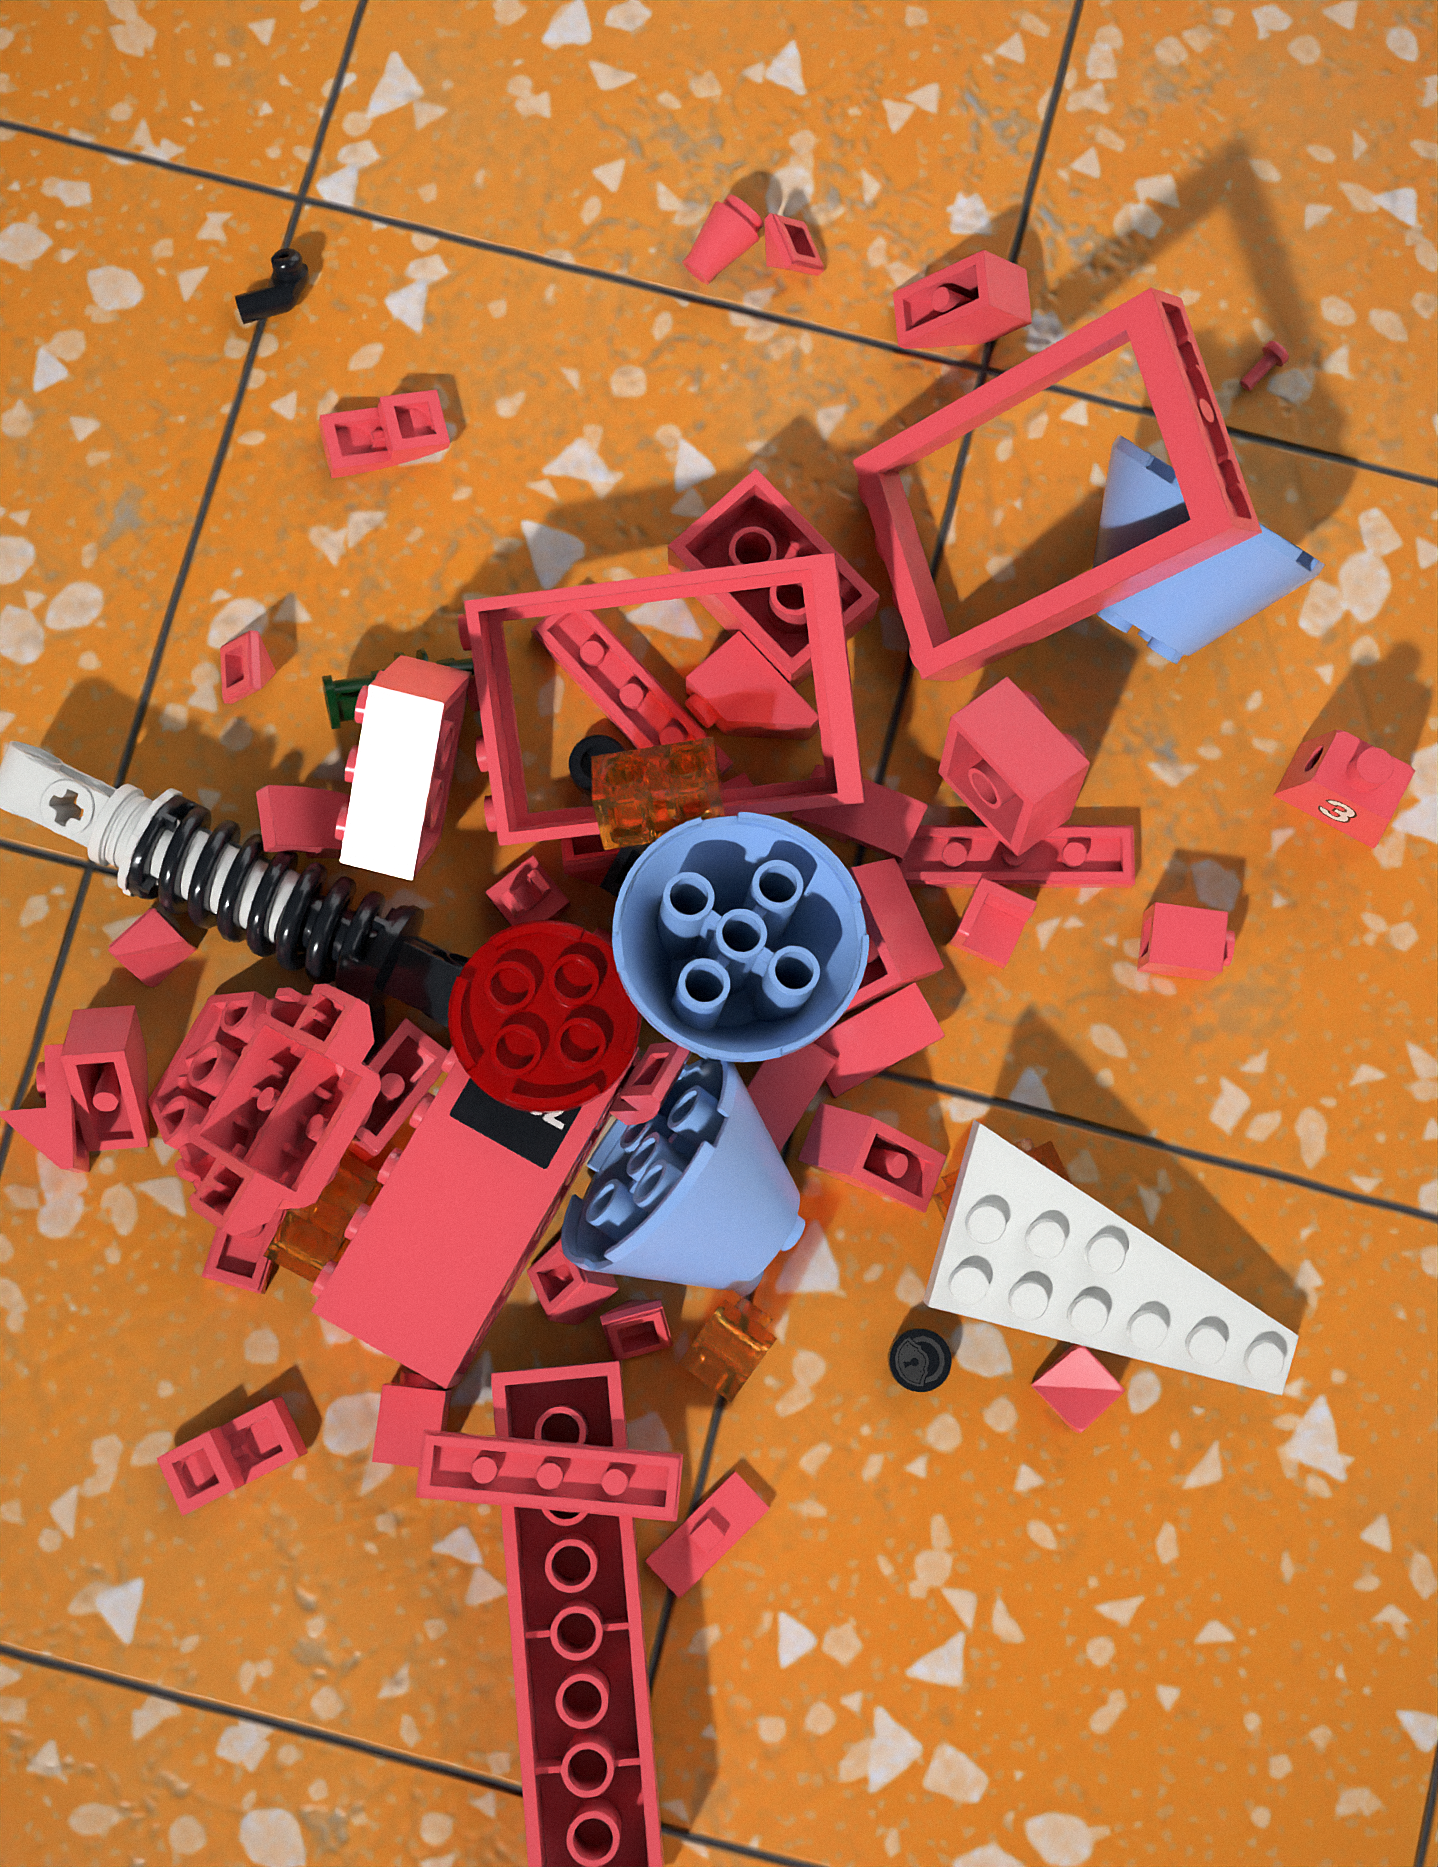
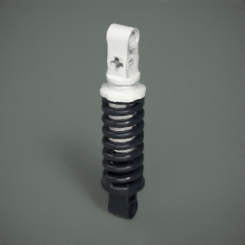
[0,741,470,1028]

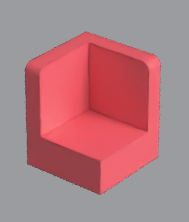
[949,877,1037,969]

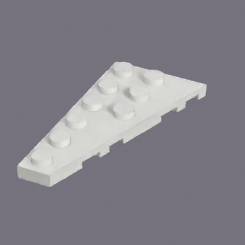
[923,1120,1299,1396]

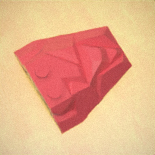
[147,984,381,1237]

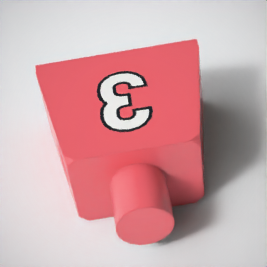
[1273,729,1415,849]

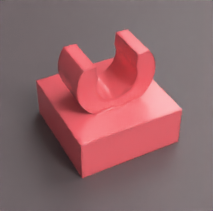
[485,855,571,926]

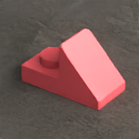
[0,1044,90,1173]

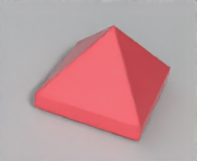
[765,213,824,276]
[220,630,276,704]
[561,832,622,886]
[600,1300,673,1360]

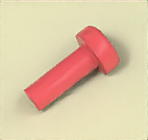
[1240,341,1289,391]

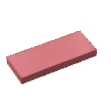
[645,1471,770,1599]

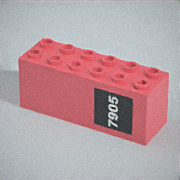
[311,1046,642,1389]

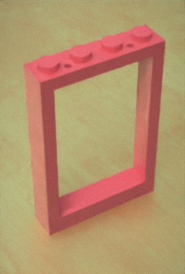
[853,288,1262,681]
[458,553,865,846]

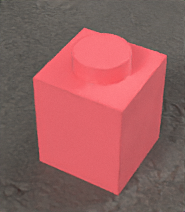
[1137,902,1235,981]
[372,1372,452,1467]

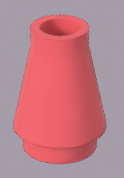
[682,194,764,285]

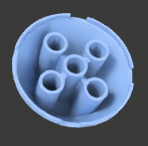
[1092,435,1325,664]
[612,812,869,1062]
[561,1054,806,1296]

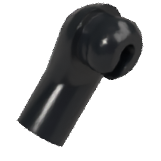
[235,248,309,324]

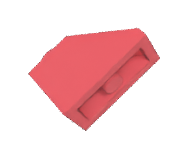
[893,250,1032,349]
[685,631,819,740]
[61,1005,150,1152]
[347,1018,448,1162]
[798,1103,947,1213]

